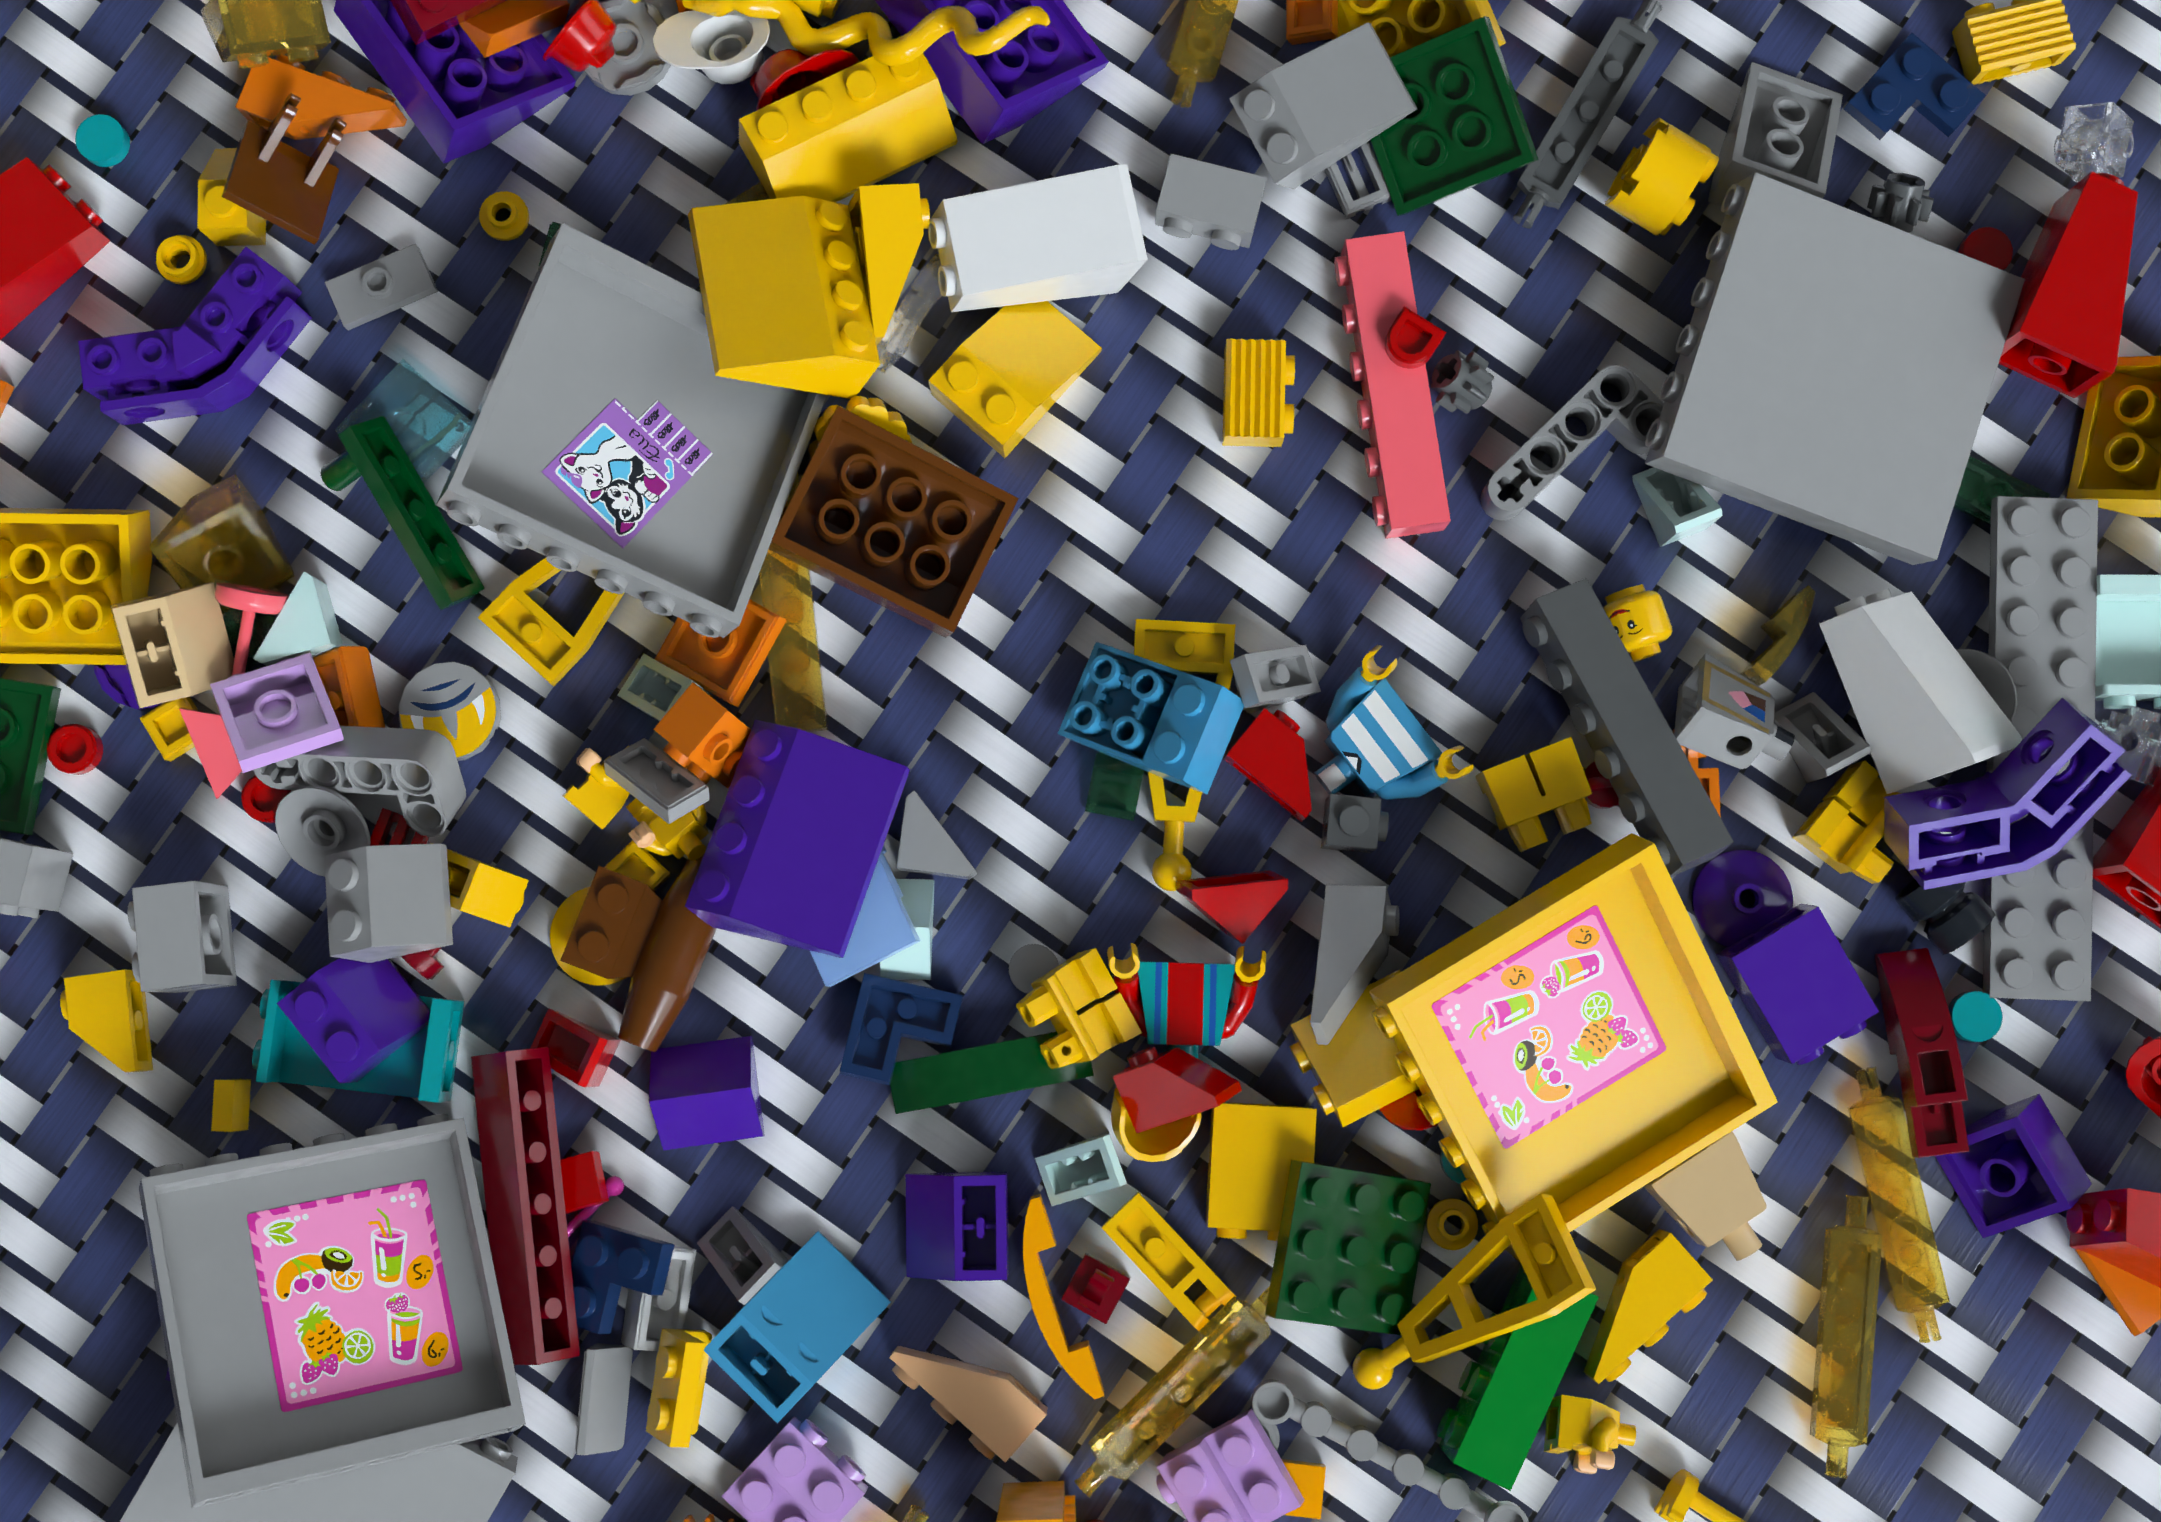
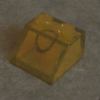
[201,0,331,69]

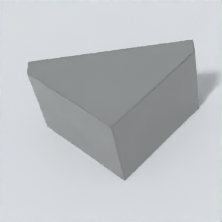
[1774,692,1871,783]
[897,790,978,880]
[697,1206,789,1305]

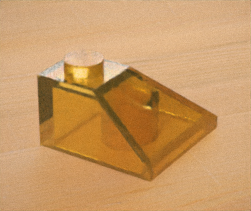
[150,474,295,615]

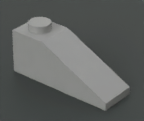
[1310,884,1400,1045]

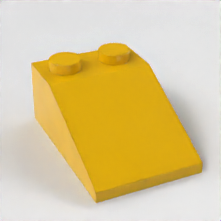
[848,183,930,345]
[928,301,1102,458]

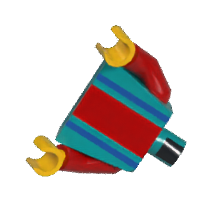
[1107,943,1266,1058]

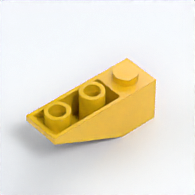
[1584,1229,1713,1384]

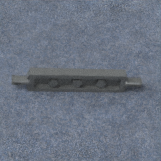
[1513,0,1662,229]

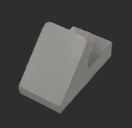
[1230,645,1321,713]

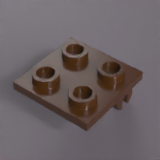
[222,93,347,245]

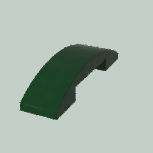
[890,1031,1094,1114]

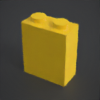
[1289,970,1419,1127]
[1205,1102,1317,1241]

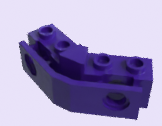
[78,247,312,425]
[1884,698,2131,890]

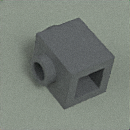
[1321,794,1389,853]

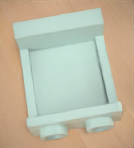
[2095,575,2161,709]

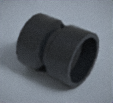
[1895,879,1995,955]

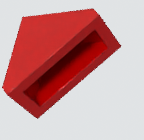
[1176,870,1288,944]
[530,1008,621,1088]

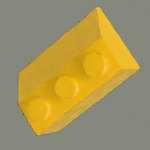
[2066,356,2161,517]

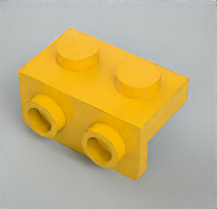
[646,1328,712,1448]

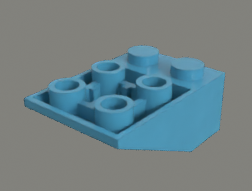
[1058,642,1244,794]
[704,1230,891,1423]

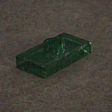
[1953,456,2050,525]

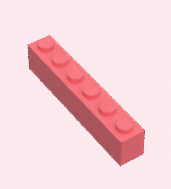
[1334,231,1451,539]

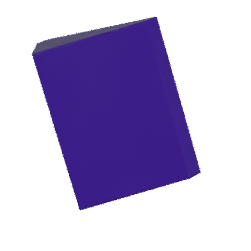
[649,1036,765,1150]

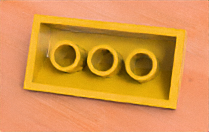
[739,53,958,202]

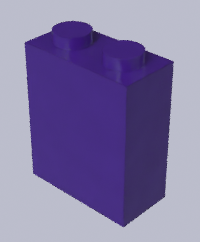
[1716,903,1879,1065]

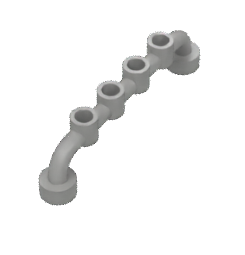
[1251,1379,1529,1522]

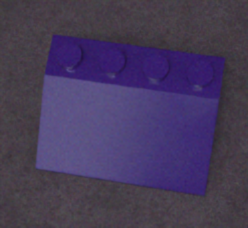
[334,0,576,164]
[875,0,1109,144]
[685,720,910,958]

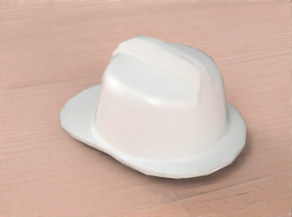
[653,10,770,84]

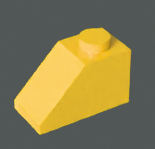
[197,148,266,246]
[430,842,529,927]
[60,969,153,1072]

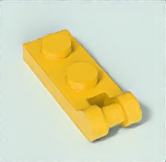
[1101,1192,1237,1332]

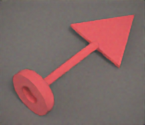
[179,583,289,799]

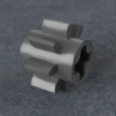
[1867,173,1934,233]
[1431,350,1494,414]

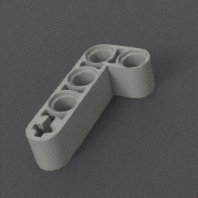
[1480,365,1664,521]
[253,726,466,837]

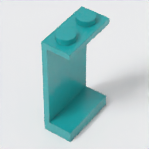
[252,979,465,1103]

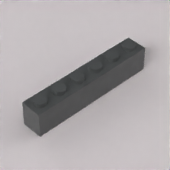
[1520,578,1734,877]

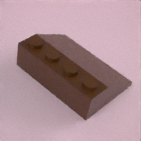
[769,406,1019,638]

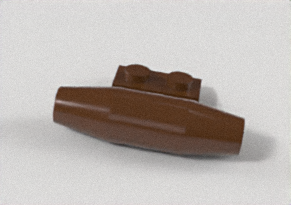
[560,853,717,1052]

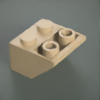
[110,582,234,708]

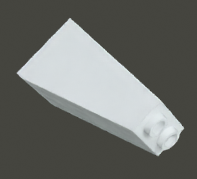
[928,164,1148,312]
[1819,589,2022,794]

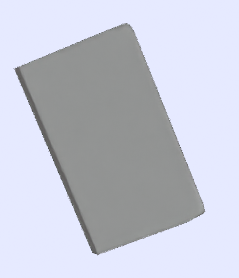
[575,1343,633,1455]

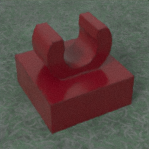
[1061,1253,1130,1324]

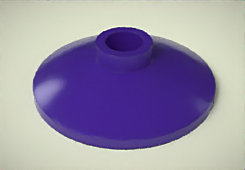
[1692,850,1793,947]

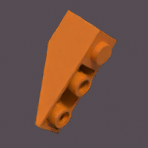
[235,53,407,140]

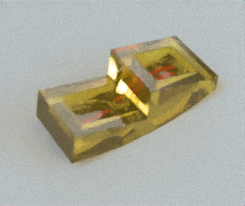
[1740,585,1816,686]

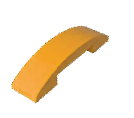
[1023,1193,1104,1399]

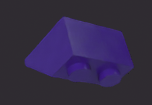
[277,958,431,1083]
[1935,1094,2092,1238]

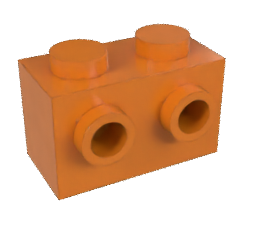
[653,682,751,788]

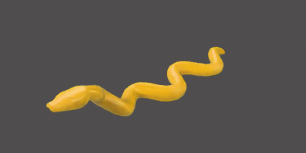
[682,0,1050,66]

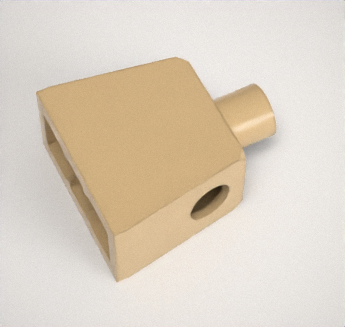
[1644,1131,1767,1261]

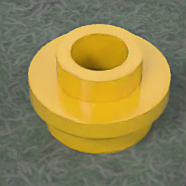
[479,191,529,241]
[156,235,207,285]
[1426,1198,1478,1250]

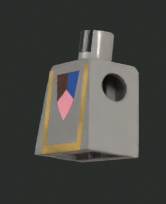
[1674,653,1795,769]

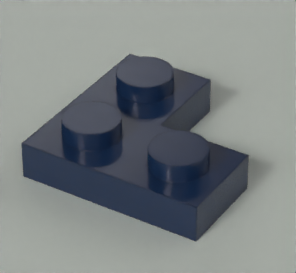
[1844,33,1986,140]
[840,973,963,1085]
[571,1220,675,1334]

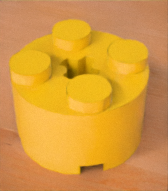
[1605,118,1719,236]

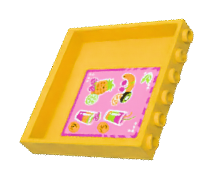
[1369,833,1778,1263]

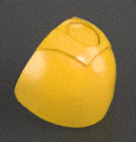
[1111,1087,1202,1162]

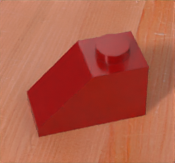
[1224,708,1312,822]
[1113,1046,1242,1134]

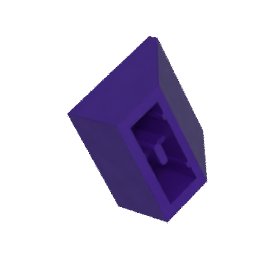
[905,1172,1009,1281]

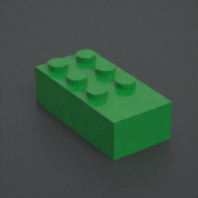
[1437,1265,1599,1491]

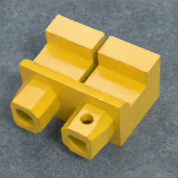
[1475,737,1592,852]
[1792,760,1901,884]
[1016,948,1142,1069]

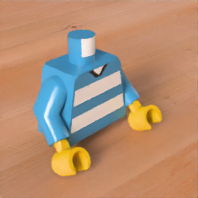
[1314,645,1474,800]

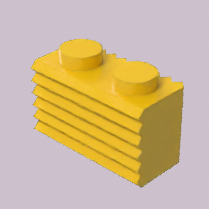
[1952,0,2076,85]
[1222,338,1295,447]

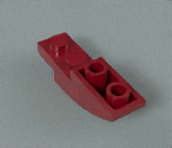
[1875,948,1970,1158]

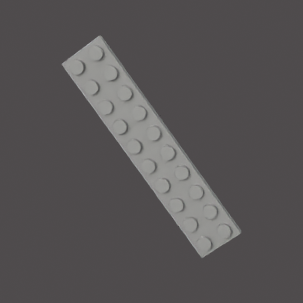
[1983,496,2098,1001]

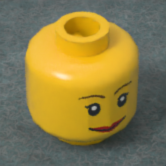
[1603,584,1672,662]

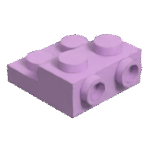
[210,653,344,773]
[1156,1409,1305,1522]
[721,1416,868,1522]

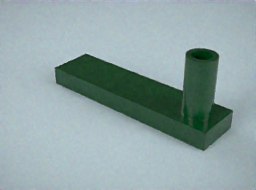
[320,416,485,610]

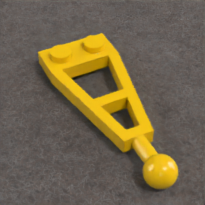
[478,558,625,687]
[1134,619,1236,891]
[1353,1193,1596,1390]

